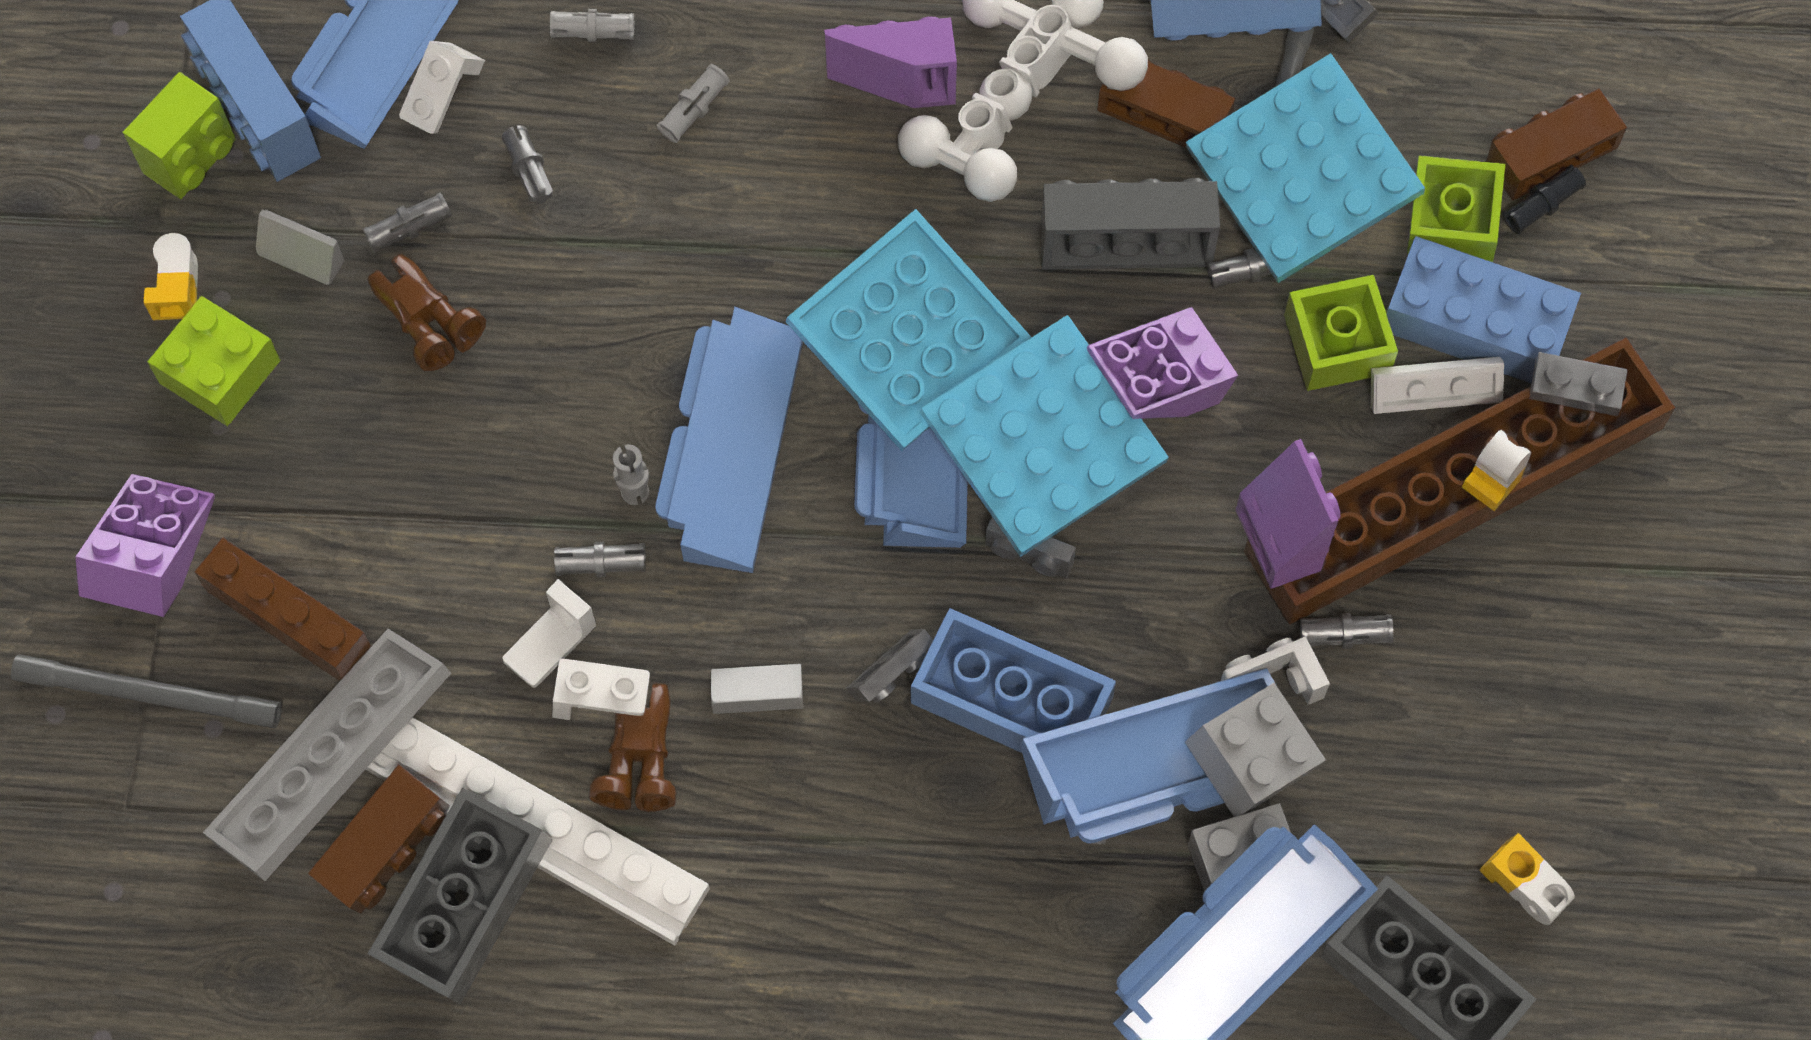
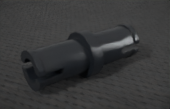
[1503,165,1586,234]

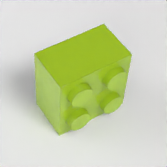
[123,72,236,199]
[1407,156,1505,262]
[1284,275,1398,391]
[147,296,280,427]

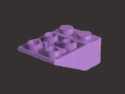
[825,17,957,108]
[1086,307,1238,419]
[1236,439,1340,589]
[76,474,215,617]

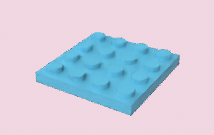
[1186,53,1425,283]
[785,209,1032,451]
[920,315,1169,557]

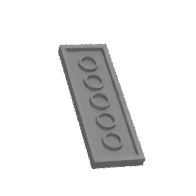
[203,629,451,881]

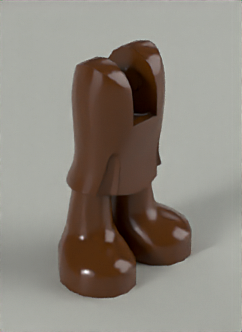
[367,254,486,371]
[589,683,677,812]

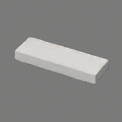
[1371,357,1504,414]

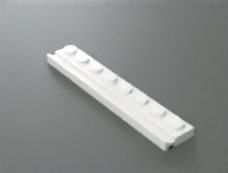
[365,717,710,946]

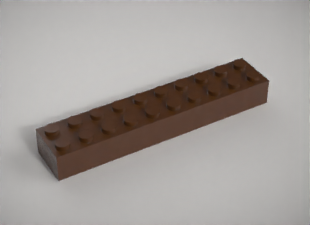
[1244,338,1675,625]

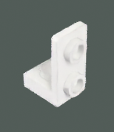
[399,41,485,134]
[503,579,596,688]
[1221,636,1330,705]
[552,658,650,720]

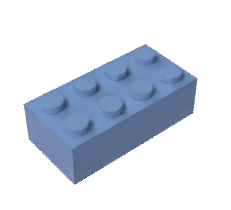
[180,0,321,182]
[1387,236,1581,383]
[911,608,1116,753]

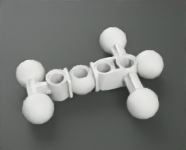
[898,0,1148,202]

